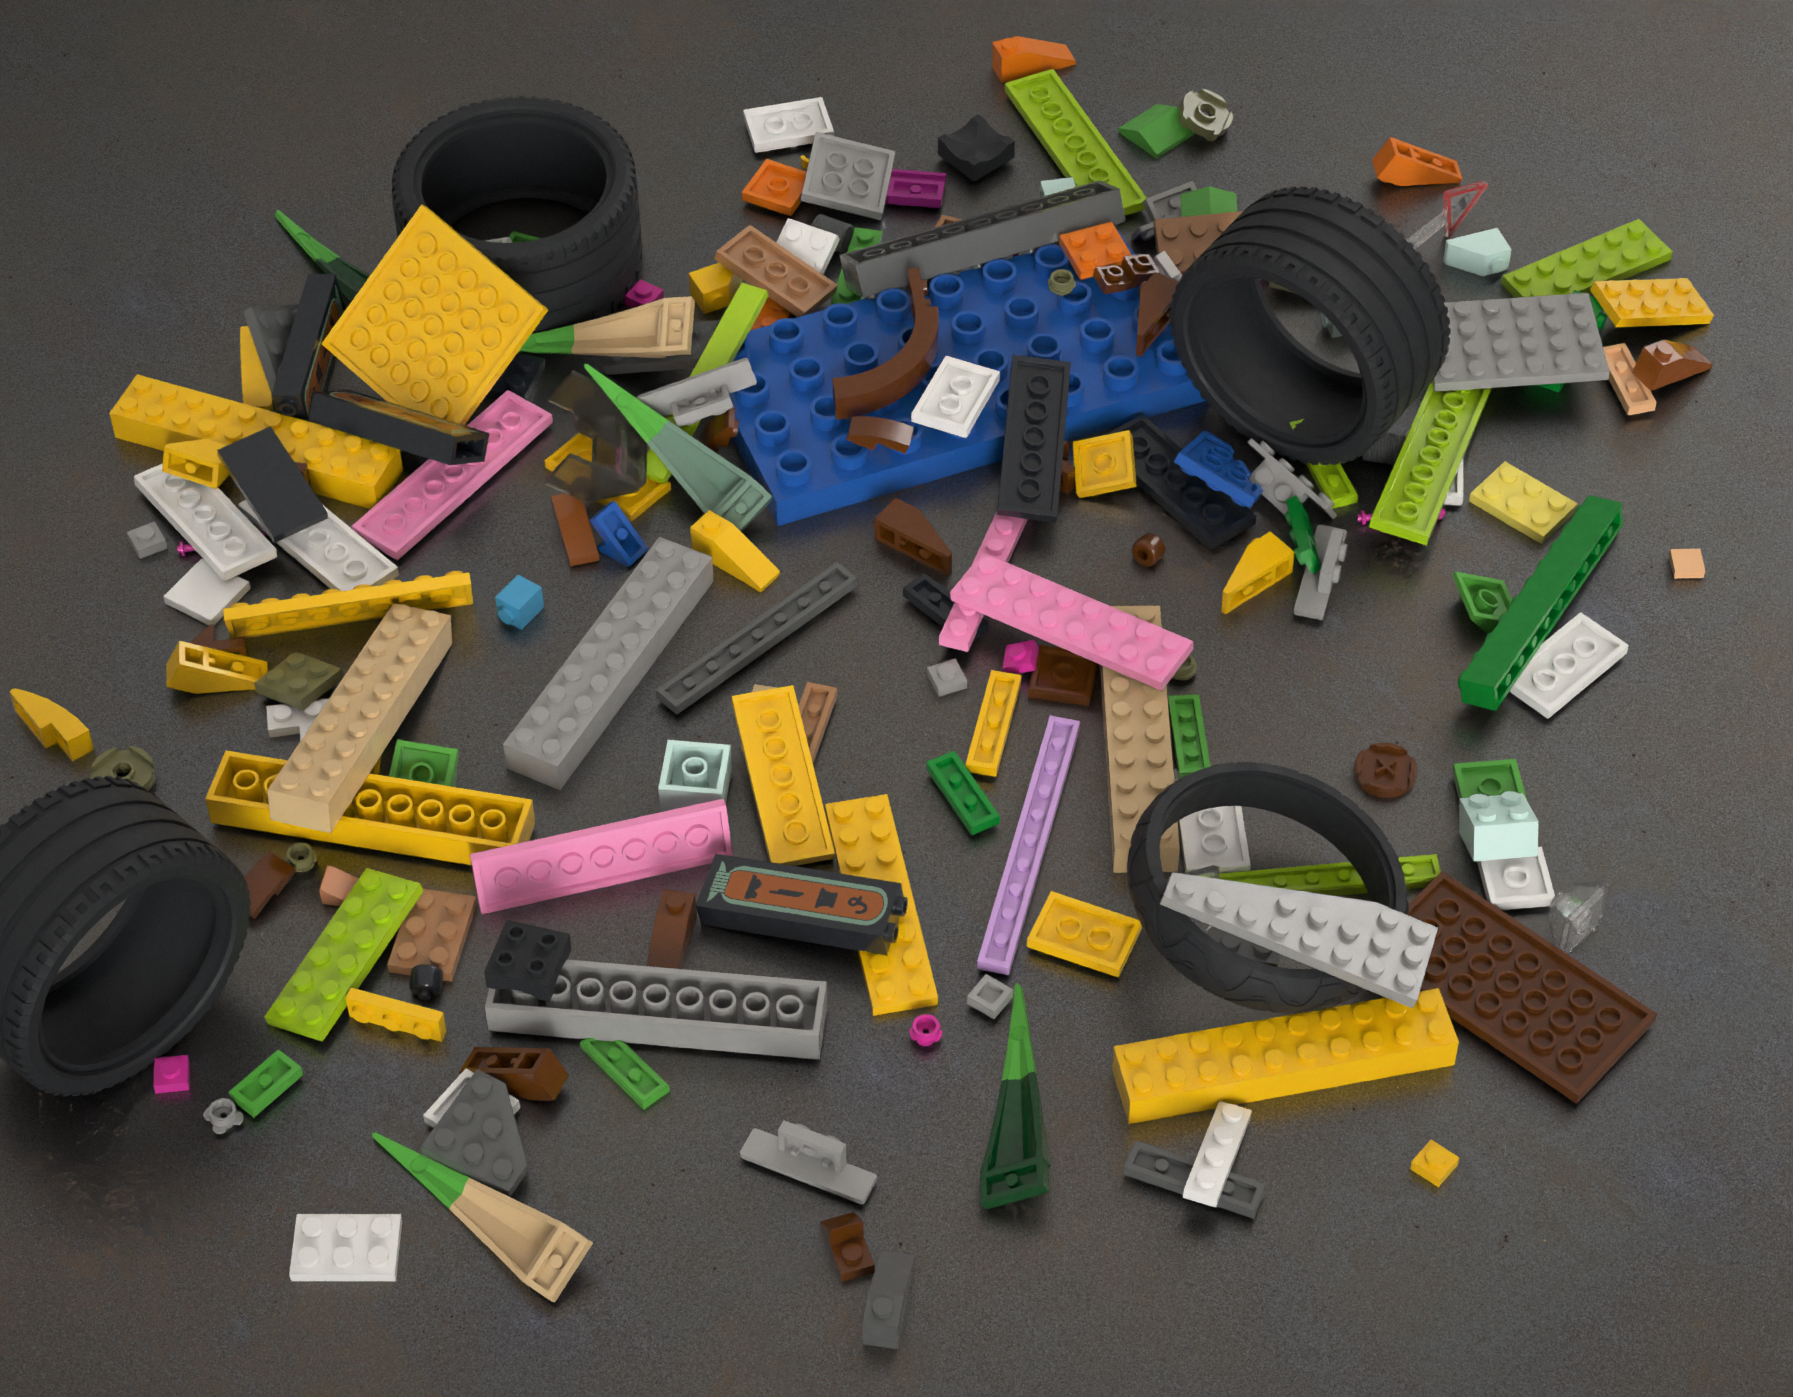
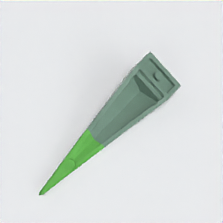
[584,364,773,532]

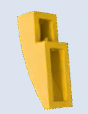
[240,326,273,410]
[9,688,94,762]

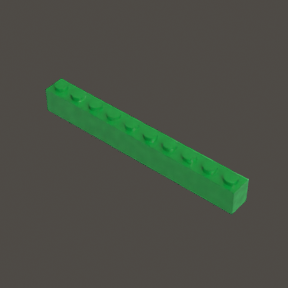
[1457,495,1623,711]

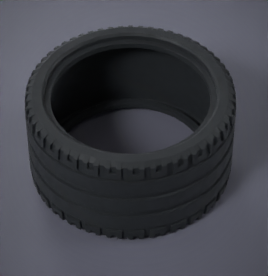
[392,96,643,334]
[1169,186,1451,465]
[0,776,251,1097]

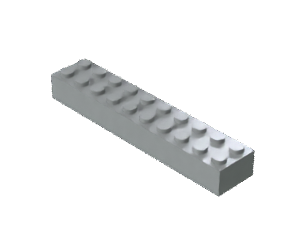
[503,537,714,790]
[485,960,828,1060]

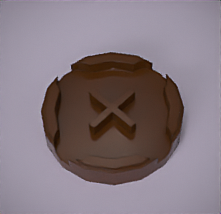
[1354,743,1418,798]

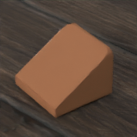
[320,865,359,906]

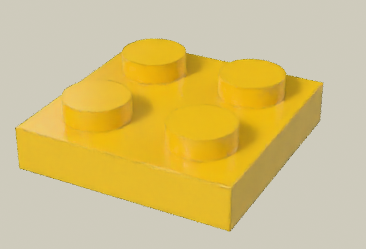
[1073,430,1136,498]

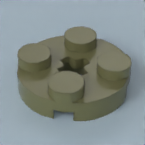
[1179,89,1233,141]
[91,746,157,790]

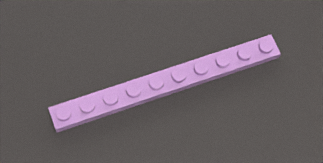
[977,715,1080,975]

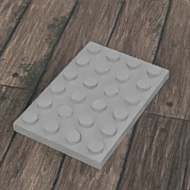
[1432,293,1610,392]

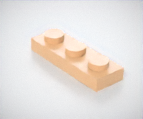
[1603,343,1657,416]

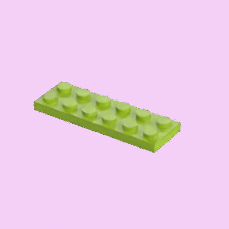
[1501,219,1673,298]
[264,868,424,1042]

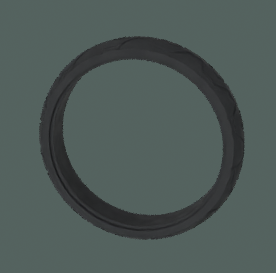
[1127,762,1409,1014]

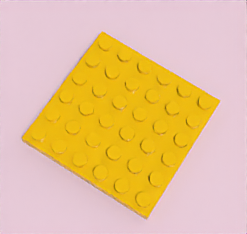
[321,204,548,425]

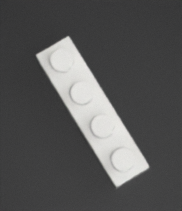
[1182,1101,1252,1208]

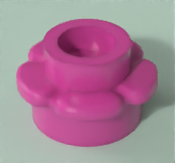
[909,1014,942,1046]

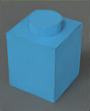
[495,575,544,630]

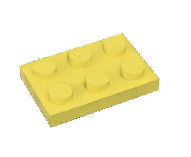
[1469,461,1578,544]

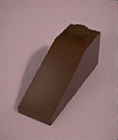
[1136,272,1178,357]
[875,497,952,577]
[646,889,697,969]
[459,1047,569,1101]

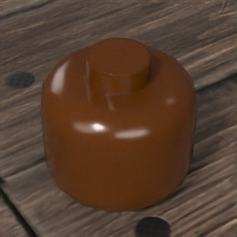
[1132,533,1166,567]

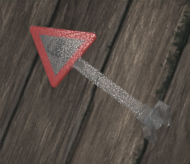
[1406,180,1489,250]

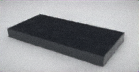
[217,426,328,543]

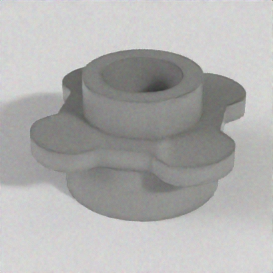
[203,1098,244,1134]

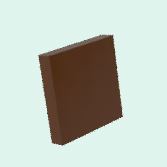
[1028,645,1098,706]

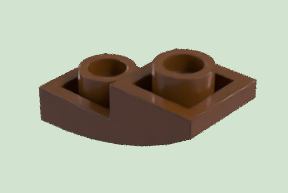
[1093,254,1160,294]
[699,407,739,453]
[846,416,914,454]
[244,851,296,919]

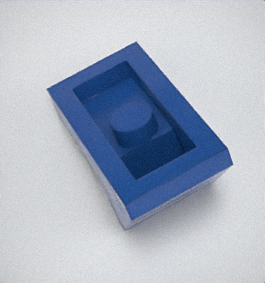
[589,501,649,567]

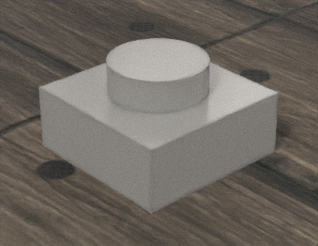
[127,521,167,559]
[927,659,967,697]
[967,974,1013,1019]

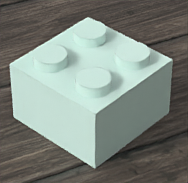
[658,740,732,812]
[1459,791,1539,861]

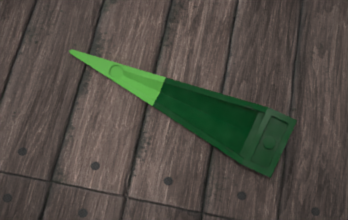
[275,209,370,302]
[980,983,1051,1210]

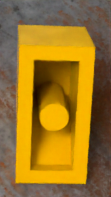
[689,263,743,314]
[162,439,229,489]

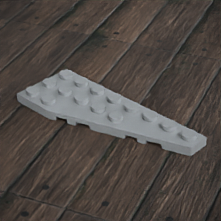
[1160,872,1438,1008]

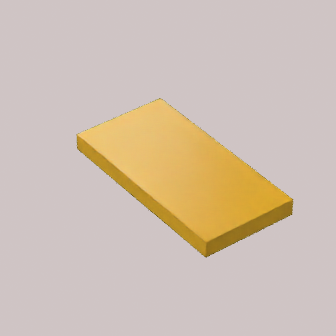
[544,428,671,522]

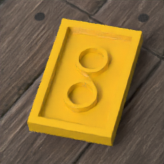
[1027,891,1142,978]

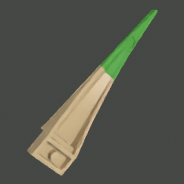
[518,296,695,358]
[372,1132,593,1303]

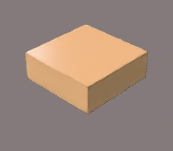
[1669,548,1705,579]

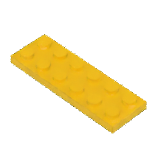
[731,685,835,866]

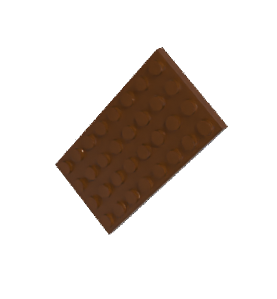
[1408,871,1657,1104]

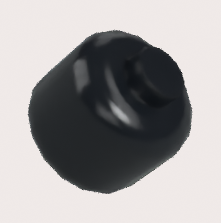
[409,964,444,1000]

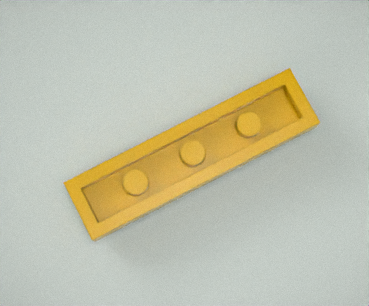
[966,670,1022,777]

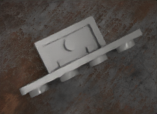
[1131,181,1233,241]
[637,358,757,427]
[1247,438,1337,519]
[1293,525,1348,620]
[740,1120,877,1204]

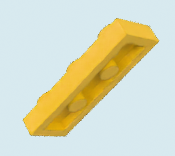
[346,988,447,1042]

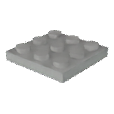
[800,132,895,220]

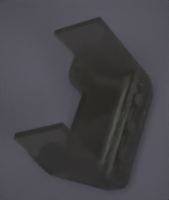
[545,370,647,502]

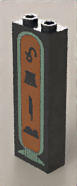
[271,274,346,424]
[309,390,489,465]
[696,854,908,955]

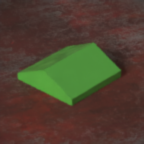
[1118,104,1195,159]
[1180,186,1237,217]
[1452,571,1512,634]
[389,739,459,787]

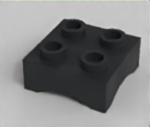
[938,114,1015,182]
[484,920,572,1002]

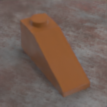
[1632,340,1713,391]

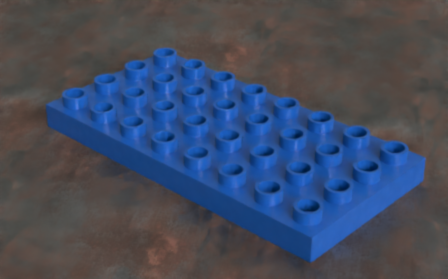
[730,228,1207,526]

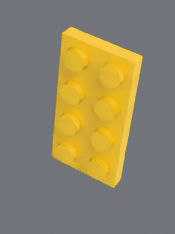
[1590,278,1714,327]

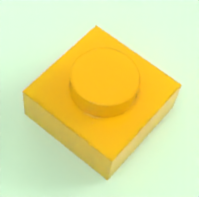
[1410,1140,1459,1188]

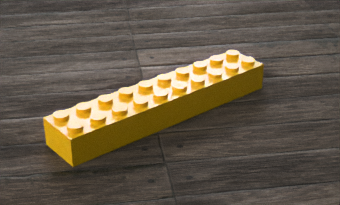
[109,374,403,509]
[205,750,535,865]
[1112,988,1459,1124]

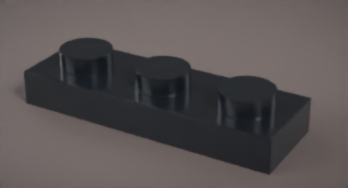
[903,573,989,641]

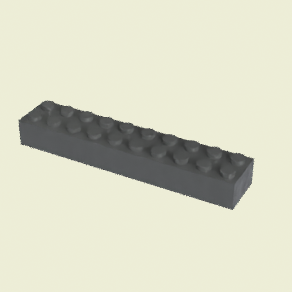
[839,180,1126,300]

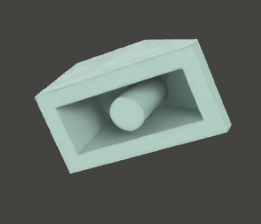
[1443,228,1512,276]

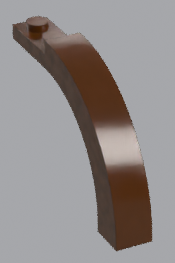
[832,268,939,420]

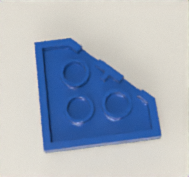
[1174,430,1264,508]

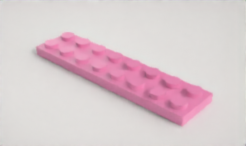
[351,390,553,561]
[950,552,1194,691]
[470,799,733,915]

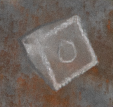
[1549,882,1610,955]

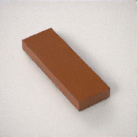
[551,491,599,567]

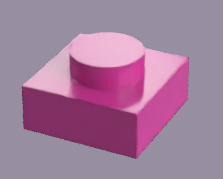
[624,279,664,308]
[1002,640,1039,674]
[153,1055,190,1093]

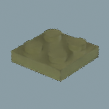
[254,651,343,710]

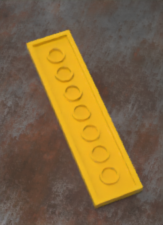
[223,571,473,639]
[825,794,938,1016]

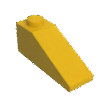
[690,510,780,592]
[1221,531,1295,614]
[166,641,268,694]

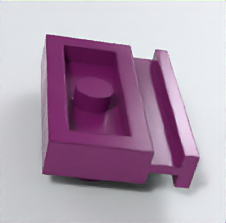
[887,169,946,208]

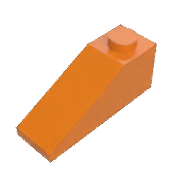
[992,36,1076,83]
[1372,137,1462,186]

